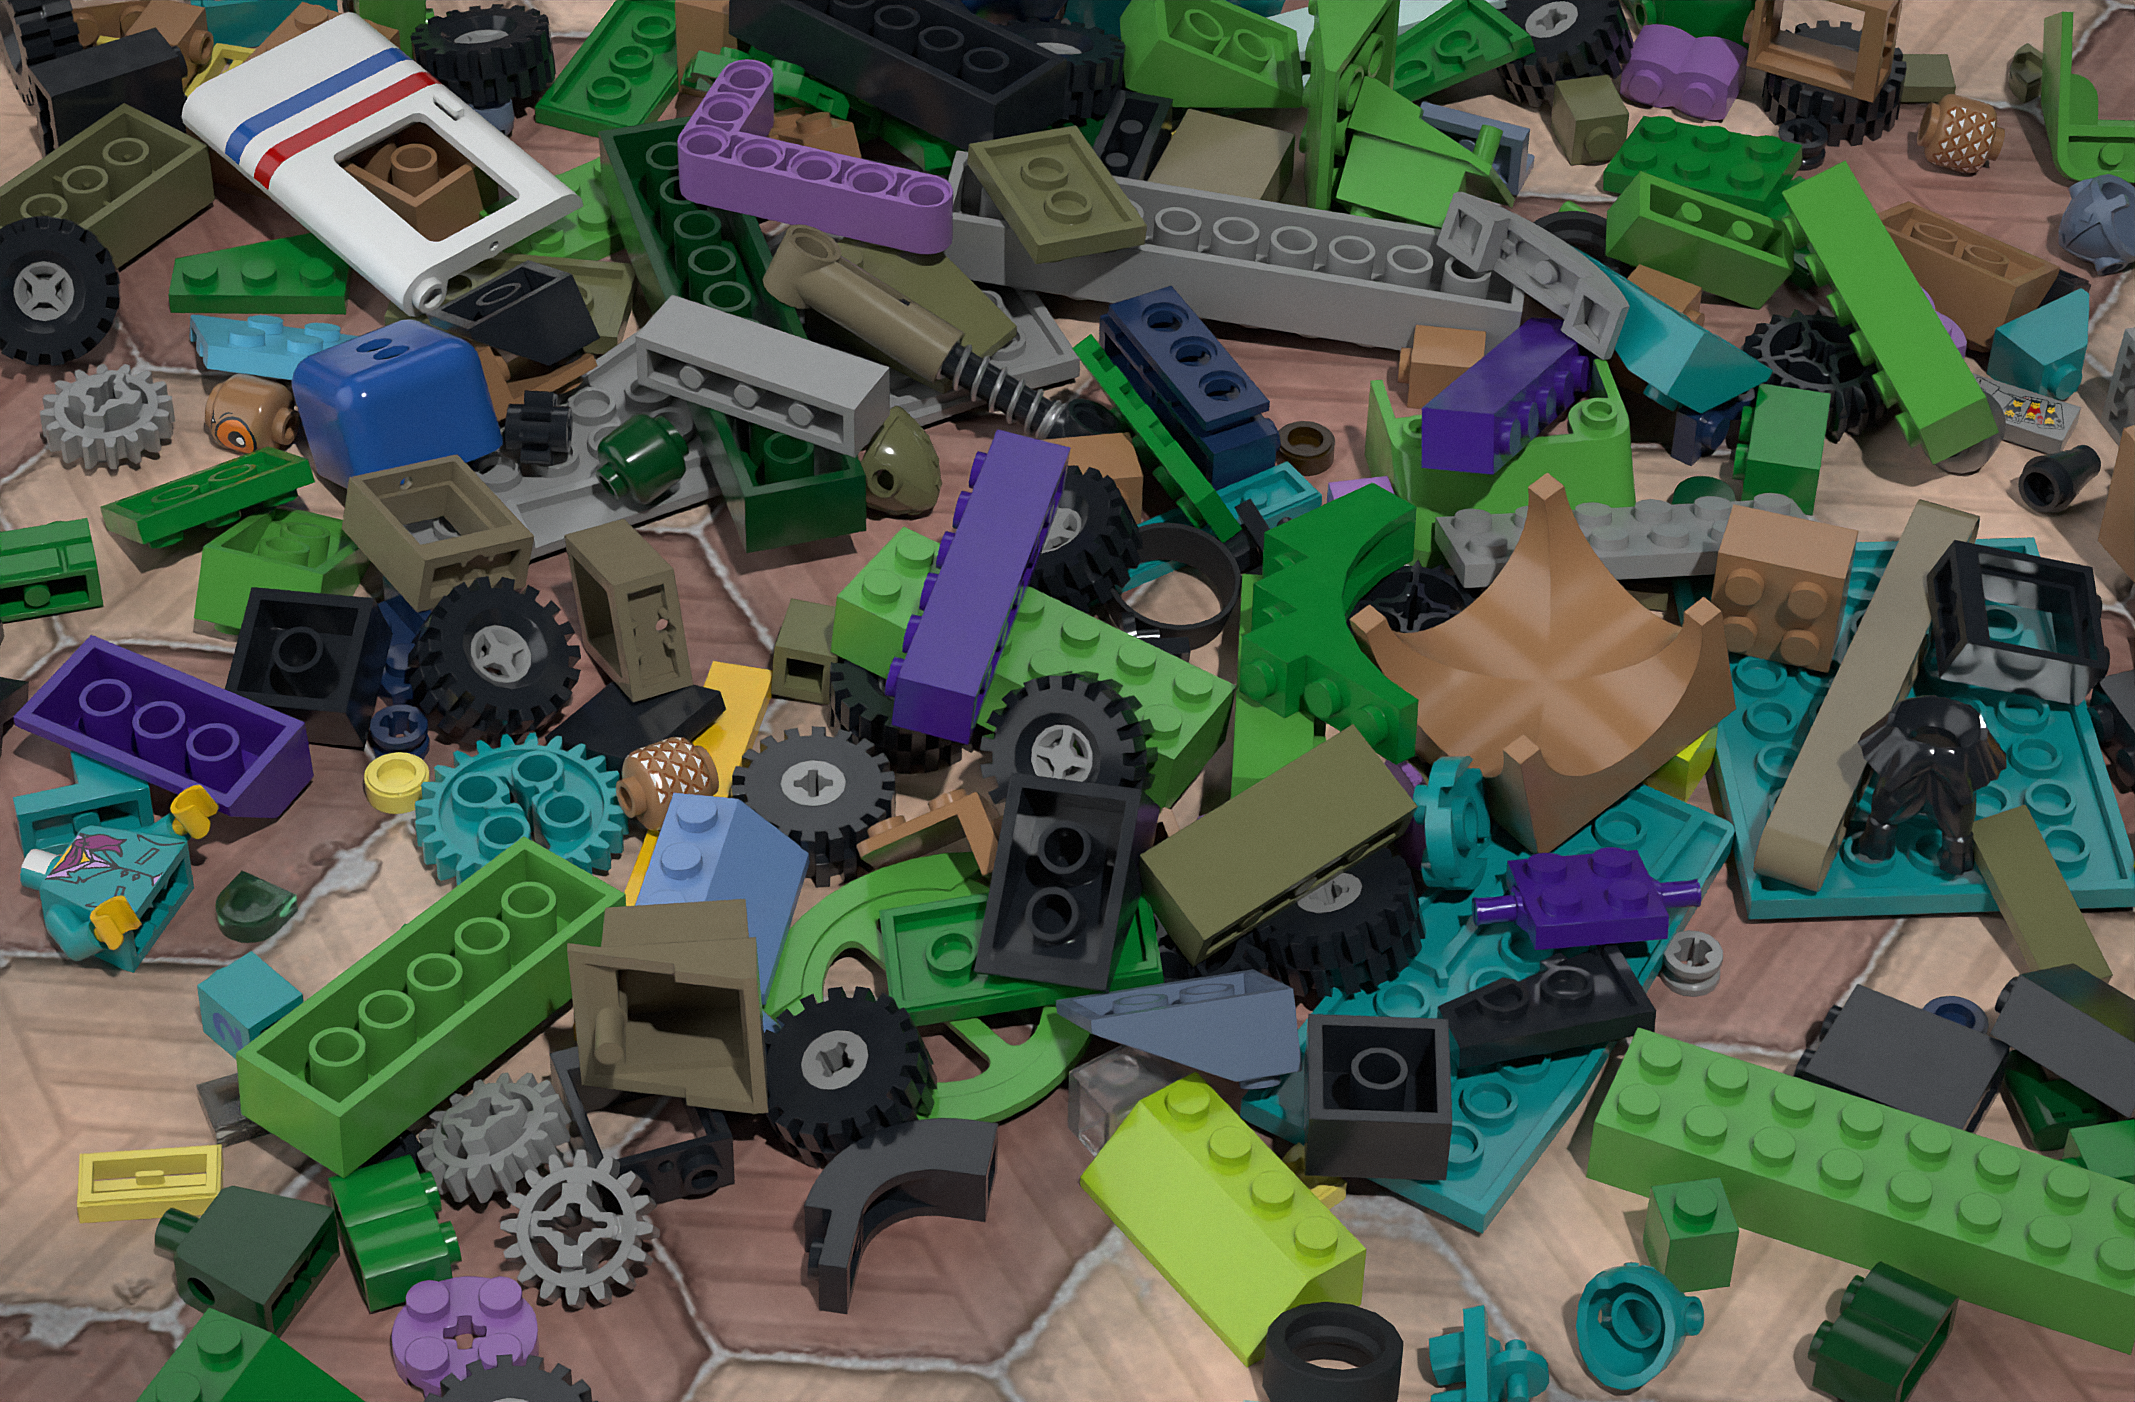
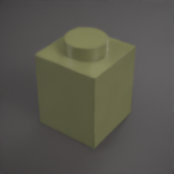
[1550,75,1629,166]
[771,598,838,705]

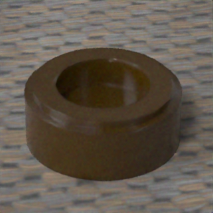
[1276,421,1335,476]

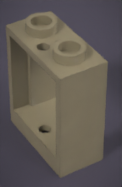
[342,454,534,612]
[564,518,693,702]

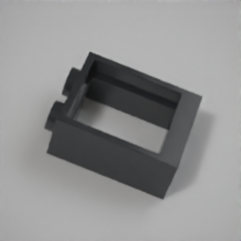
[1926,540,2110,706]
[549,1046,735,1215]

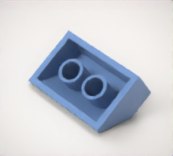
[635,793,810,1005]

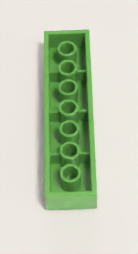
[1586,1027,2135,1355]

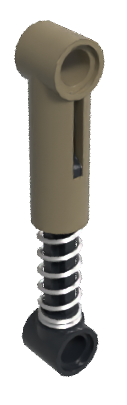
[763,224,1122,440]

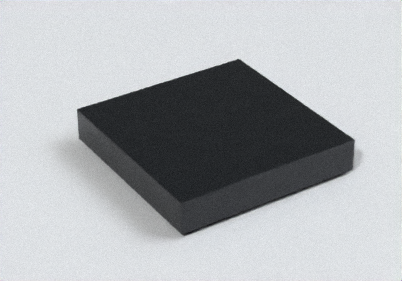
[544,681,726,775]

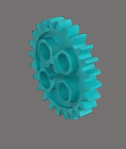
[415,733,629,886]

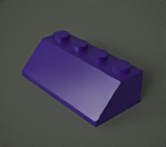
[13,635,314,818]

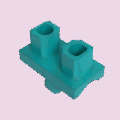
[1429,1305,1549,1402]

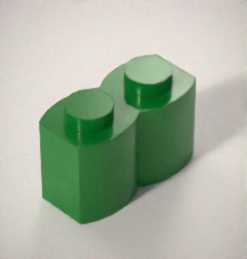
[328,1154,462,1312]

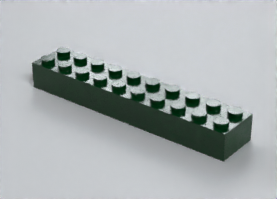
[599,116,866,554]

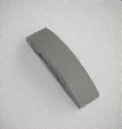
[1436,191,1630,360]

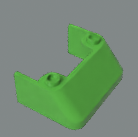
[2041,11,2135,184]
[1364,359,1636,569]

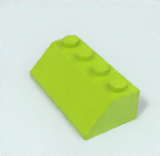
[1080,1071,1367,1368]

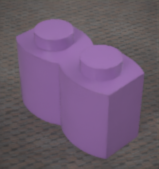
[1620,24,1748,120]

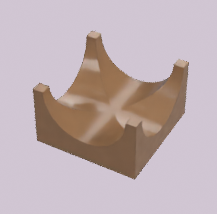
[1350,473,1736,854]

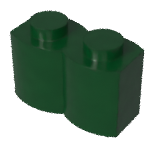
[1808,1261,1959,1402]

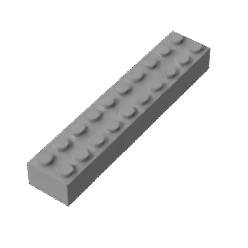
[942,150,1525,356]

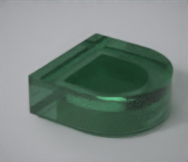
[215,870,298,943]

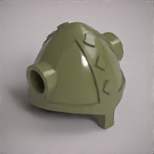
[861,405,943,515]

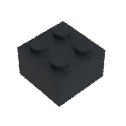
[225,587,393,747]
[1304,1014,1452,1181]

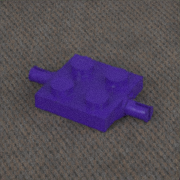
[1472,847,1701,950]

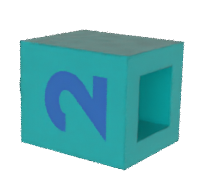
[197,951,304,1059]

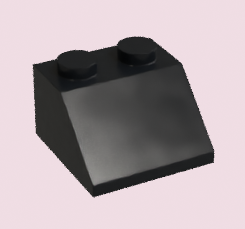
[426,260,600,367]

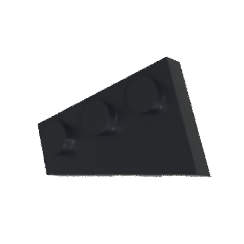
[1437,943,1656,1069]

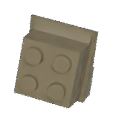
[567,899,768,1114]

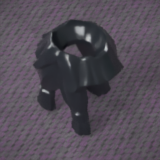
[1858,695,2007,875]

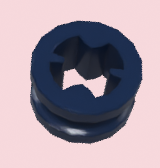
[370,705,430,759]

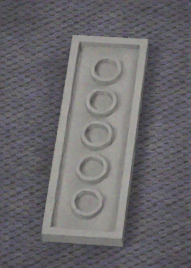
[1434,493,1809,588]

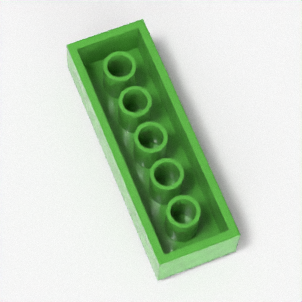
[831,527,1236,809]
[236,836,626,1178]

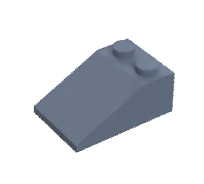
[1056,969,1302,1089]

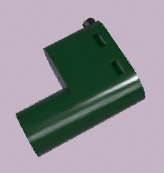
[2003,1049,2119,1151]

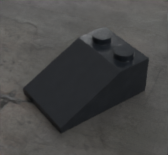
[974,772,1160,993]

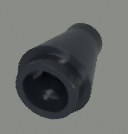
[2018,445,2101,513]

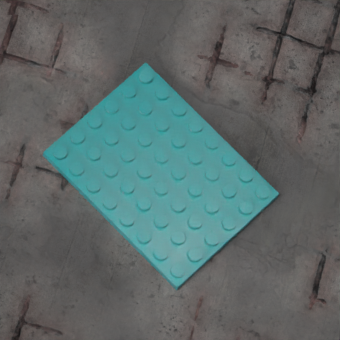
[1670,537,2135,919]

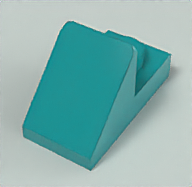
[13,750,155,858]

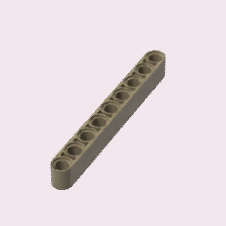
[1753,499,1980,892]

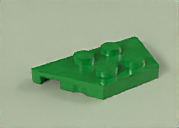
[680,47,885,136]

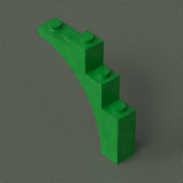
[1239,482,1419,765]

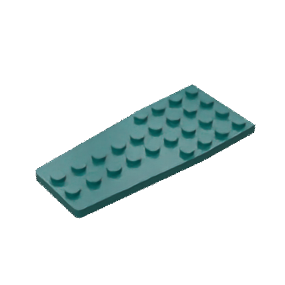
[1240,783,1735,1234]

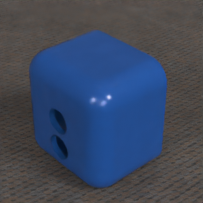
[292,319,504,489]

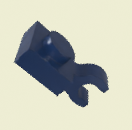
[1671,388,1758,466]

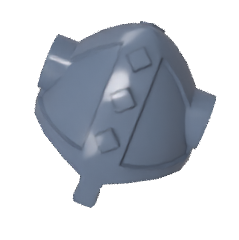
[2058,174,2135,276]

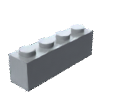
[635,295,890,458]

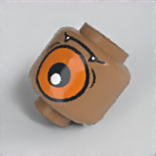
[205,374,300,455]

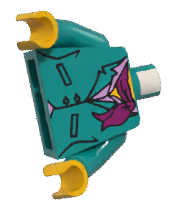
[20,785,219,973]

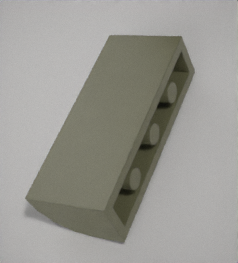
[1139,724,1418,967]

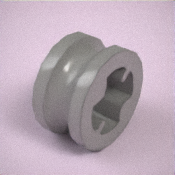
[1660,930,1723,997]

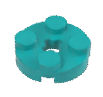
[1413,756,1490,890]

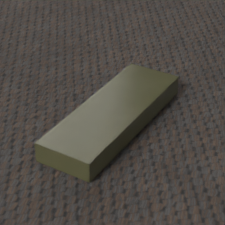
[1972,804,2113,984]

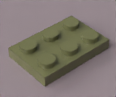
[967,125,1147,264]

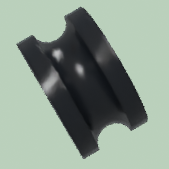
[1777,118,1829,171]

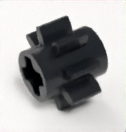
[505,390,573,465]

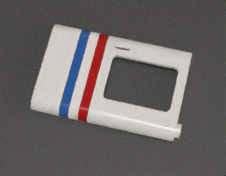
[182,12,583,317]

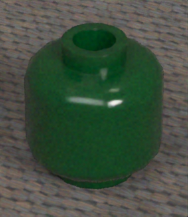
[595,414,689,505]

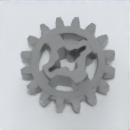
[40,364,175,469]
[417,1072,571,1203]
[500,1150,660,1309]

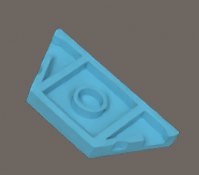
[189,314,359,380]

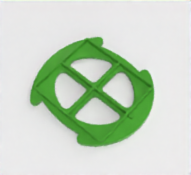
[762,852,1094,1123]

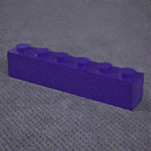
[1422,317,1607,475]
[885,429,1071,745]

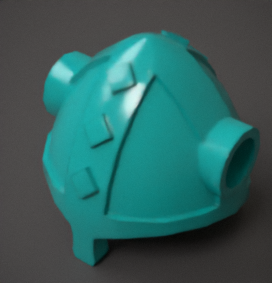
[1576,1262,1704,1390]

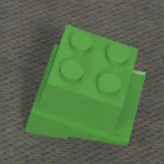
[1336,76,1515,229]

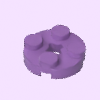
[392,1276,539,1399]

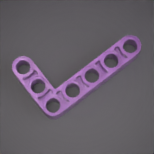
[677,59,953,255]

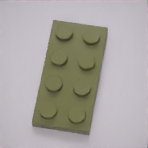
[384,252,639,355]

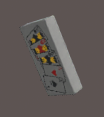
[1972,373,2081,454]

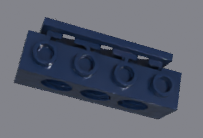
[1099,285,1281,491]

